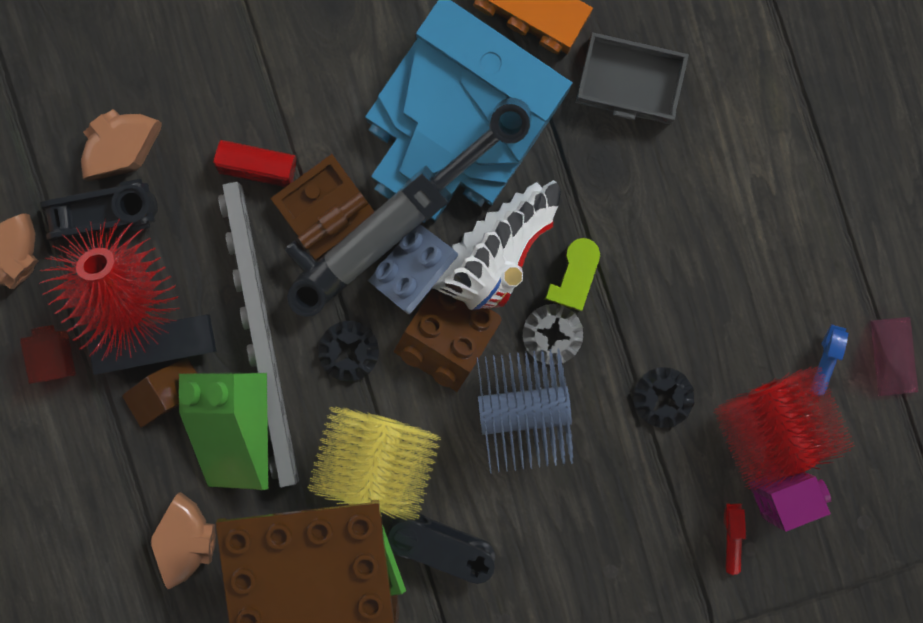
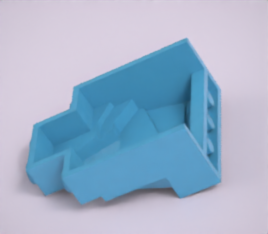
[365,0,573,223]

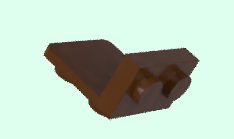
[394,289,501,392]

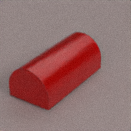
[213,140,297,187]

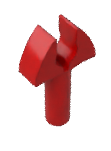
[724,504,746,575]

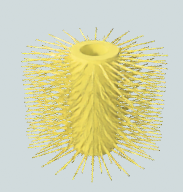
[307,407,441,520]

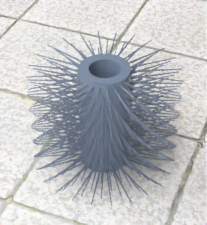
[477,348,573,473]

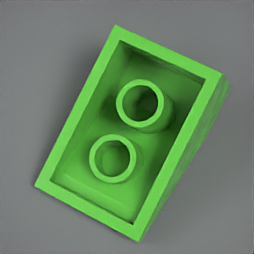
[179,373,268,490]

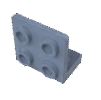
[368,224,458,314]

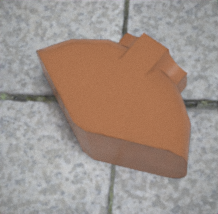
[81,109,162,181]
[0,214,39,289]
[151,492,216,589]

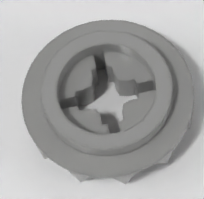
[523,304,583,365]

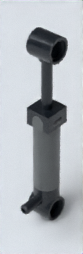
[285,98,532,317]

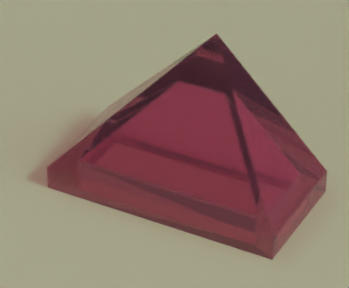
[871,317,918,396]

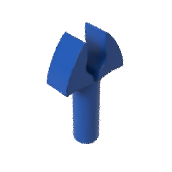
[811,325,849,396]

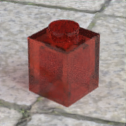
[20,325,76,384]

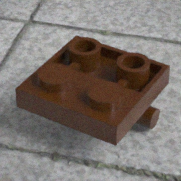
[271,154,374,260]

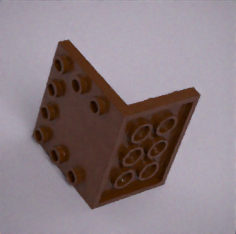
[216,500,399,623]

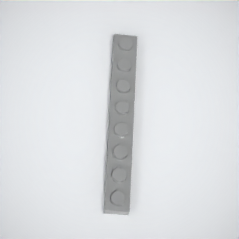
[218,182,299,487]

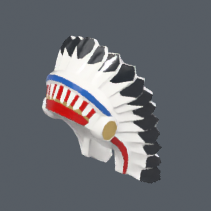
[432,180,561,310]

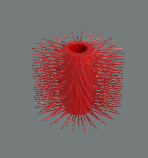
[39,218,180,361]
[713,367,855,490]

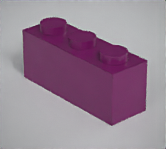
[749,472,831,532]

